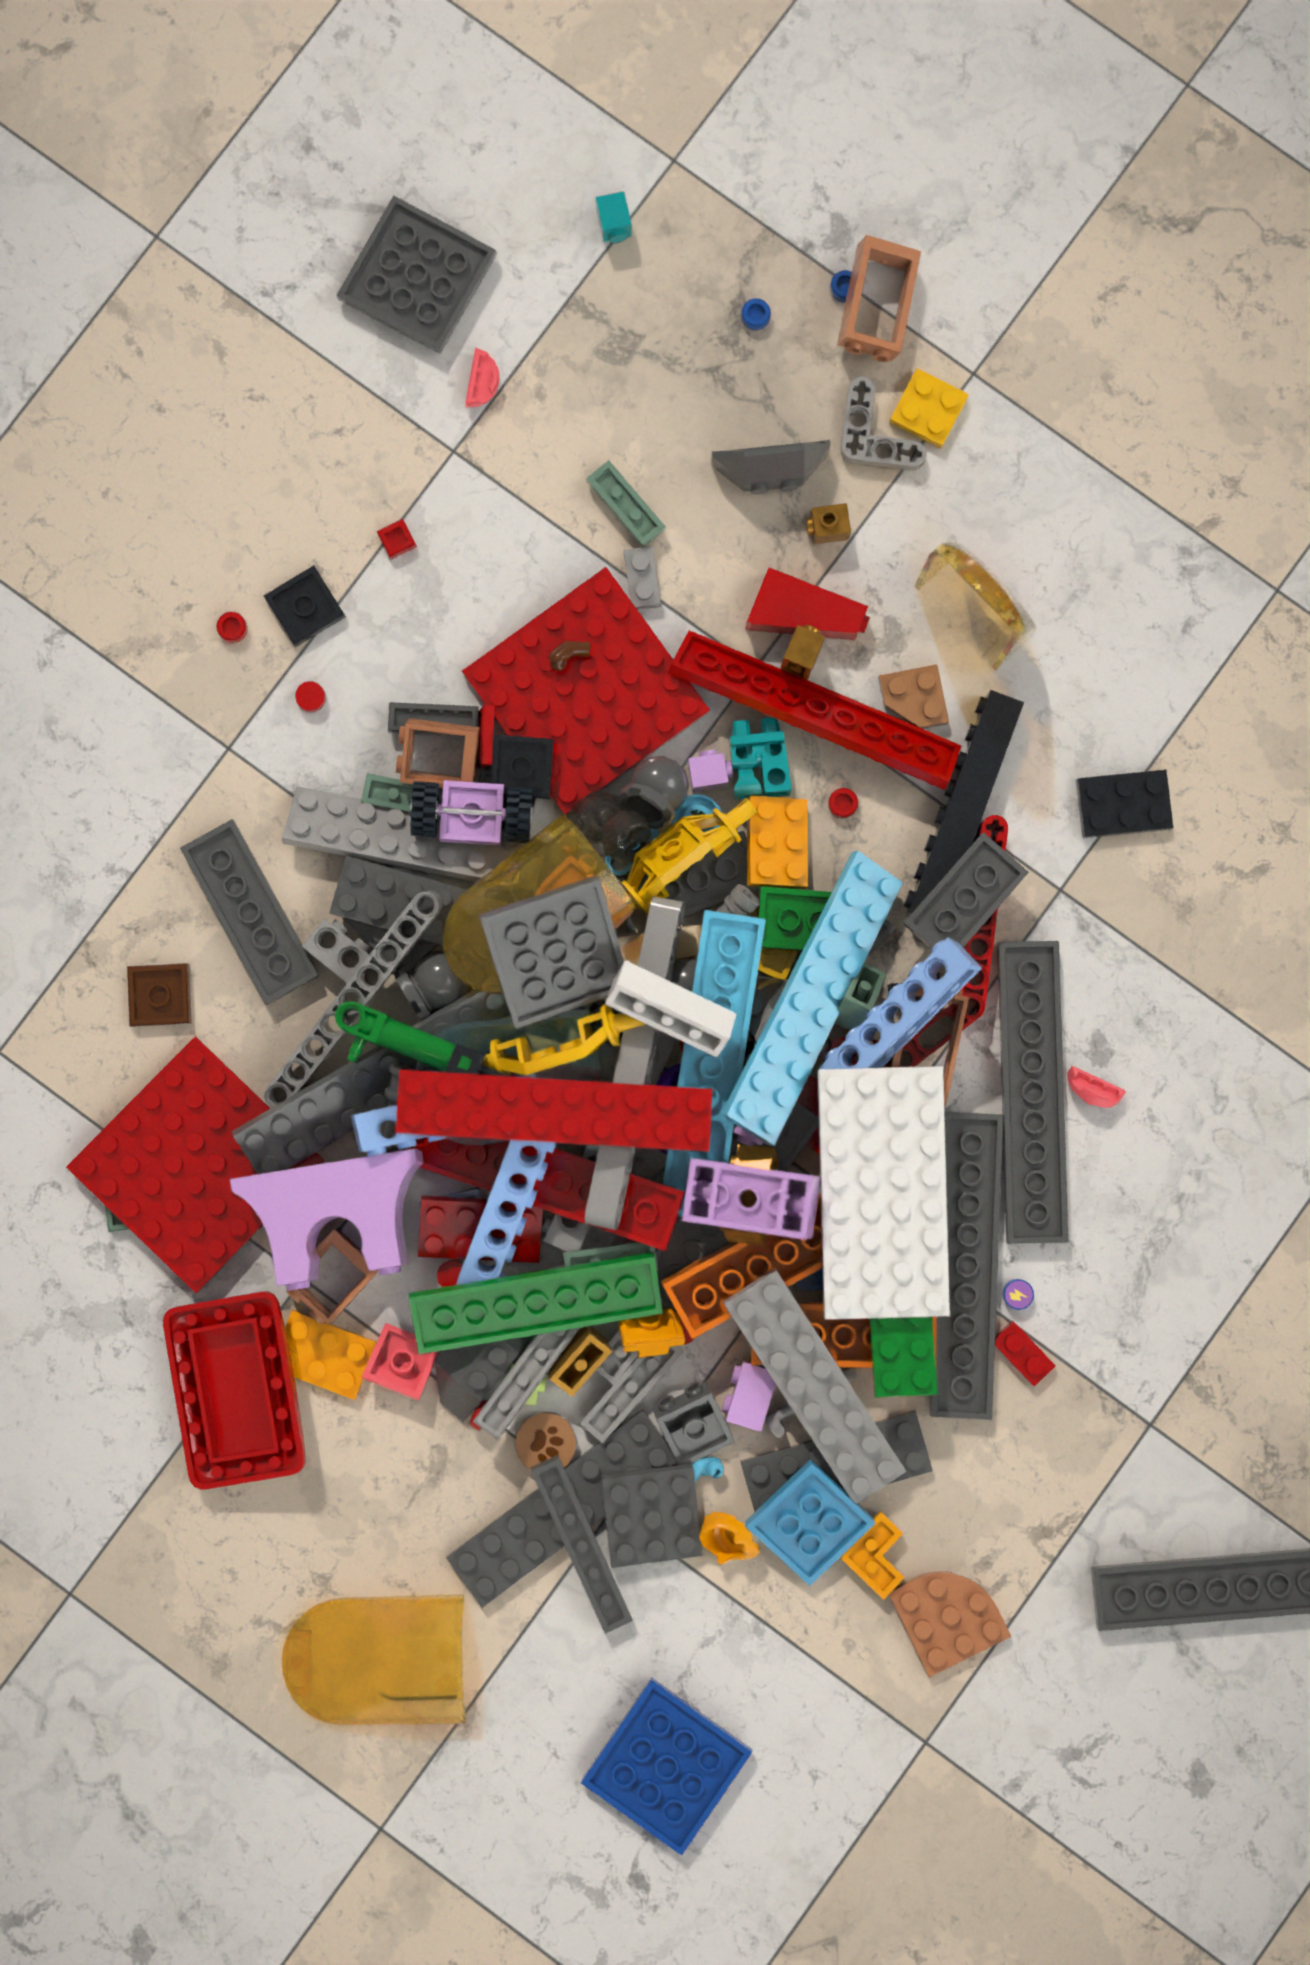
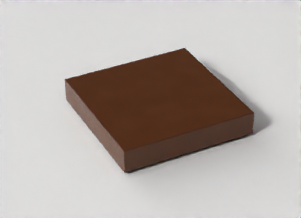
[127,963,192,1027]

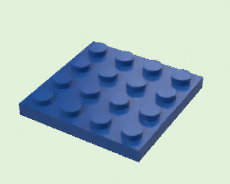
[581,1677,752,1856]

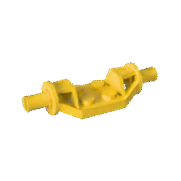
[621,798,758,915]
[485,1004,646,1076]

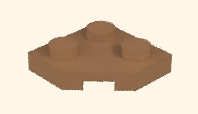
[878,664,949,729]

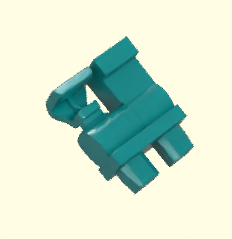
[729,717,792,800]

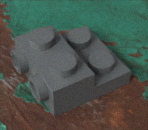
[652,1382,735,1465]

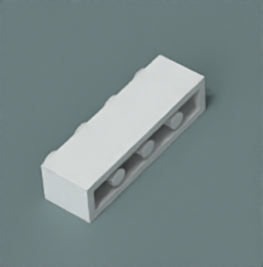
[605,960,737,1057]

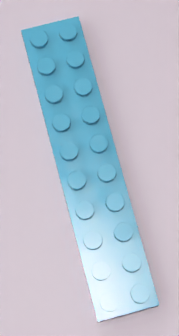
[721,851,903,1146]
[663,910,766,1216]

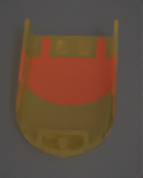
[915,540,1037,671]

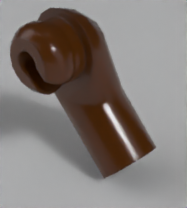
[549,641,591,671]

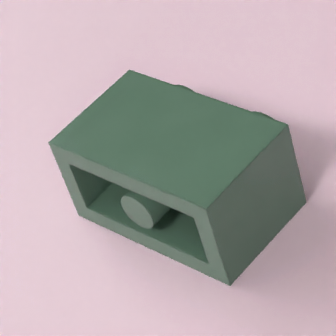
[835,962,887,1030]

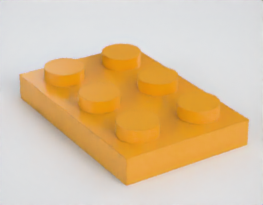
[747,796,808,889]
[285,1310,377,1400]

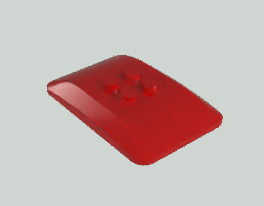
[163,1291,306,1490]

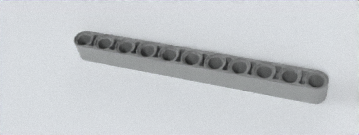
[585,897,685,1230]

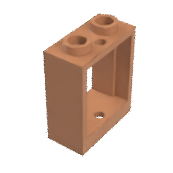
[396,718,480,788]
[286,1228,378,1325]

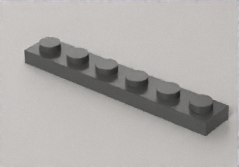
[530,1455,633,1634]

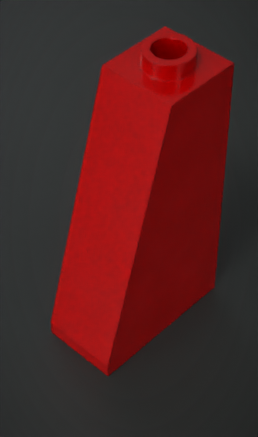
[745,567,870,640]

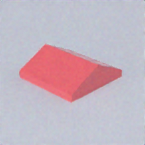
[362,1323,439,1401]

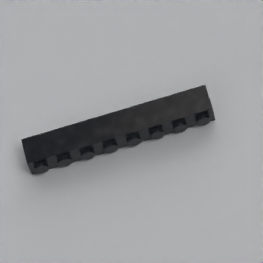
[903,690,1024,917]

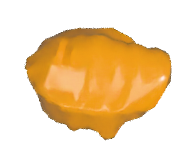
[699,1511,760,1565]

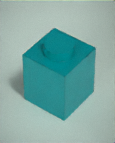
[595,191,632,243]

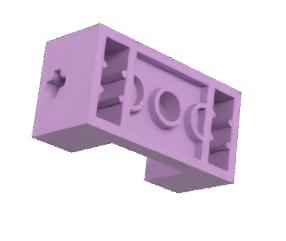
[682,1158,821,1239]

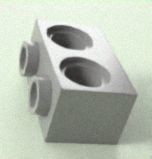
[302,918,372,983]

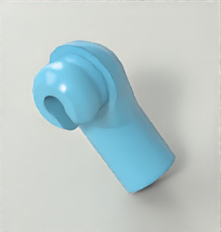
[691,1457,724,1482]

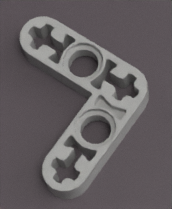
[841,376,927,471]

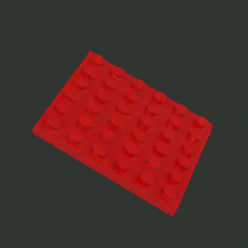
[462,567,710,816]
[66,1036,325,1293]

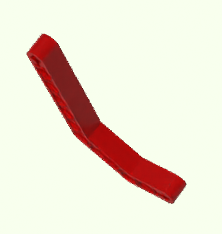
[828,815,1008,1068]

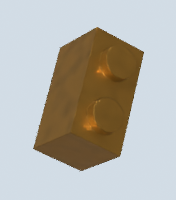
[780,625,825,680]
[547,1326,612,1397]

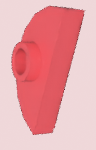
[465,347,500,407]
[1067,1066,1126,1107]

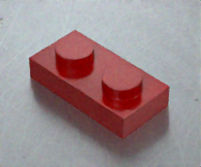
[995,1321,1056,1387]

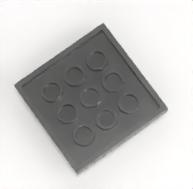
[336,195,497,354]
[478,875,624,1029]

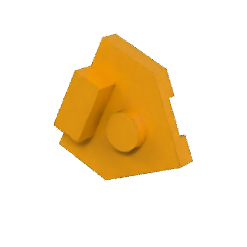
[618,1307,685,1358]

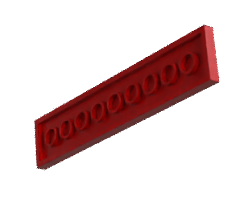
[668,630,962,790]
[395,1070,712,1152]
[388,1137,686,1251]

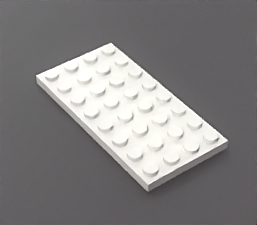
[818,1066,950,1319]

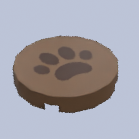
[515,1412,576,1469]

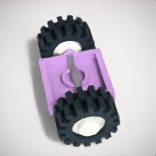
[410,780,533,846]

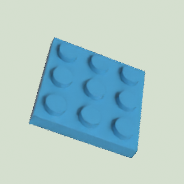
[745,1459,876,1586]

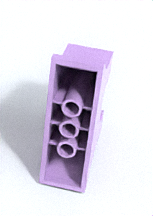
[230,1149,424,1291]

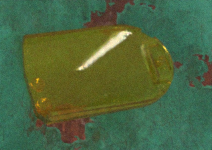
[443,814,635,995]
[282,1594,467,1725]

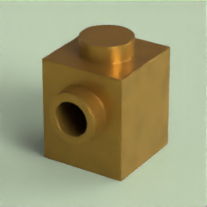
[805,503,851,545]

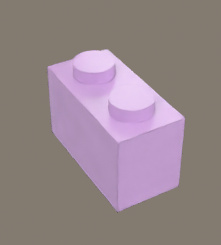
[721,1359,776,1432]

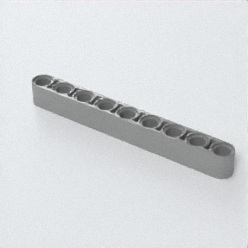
[264,890,443,1108]

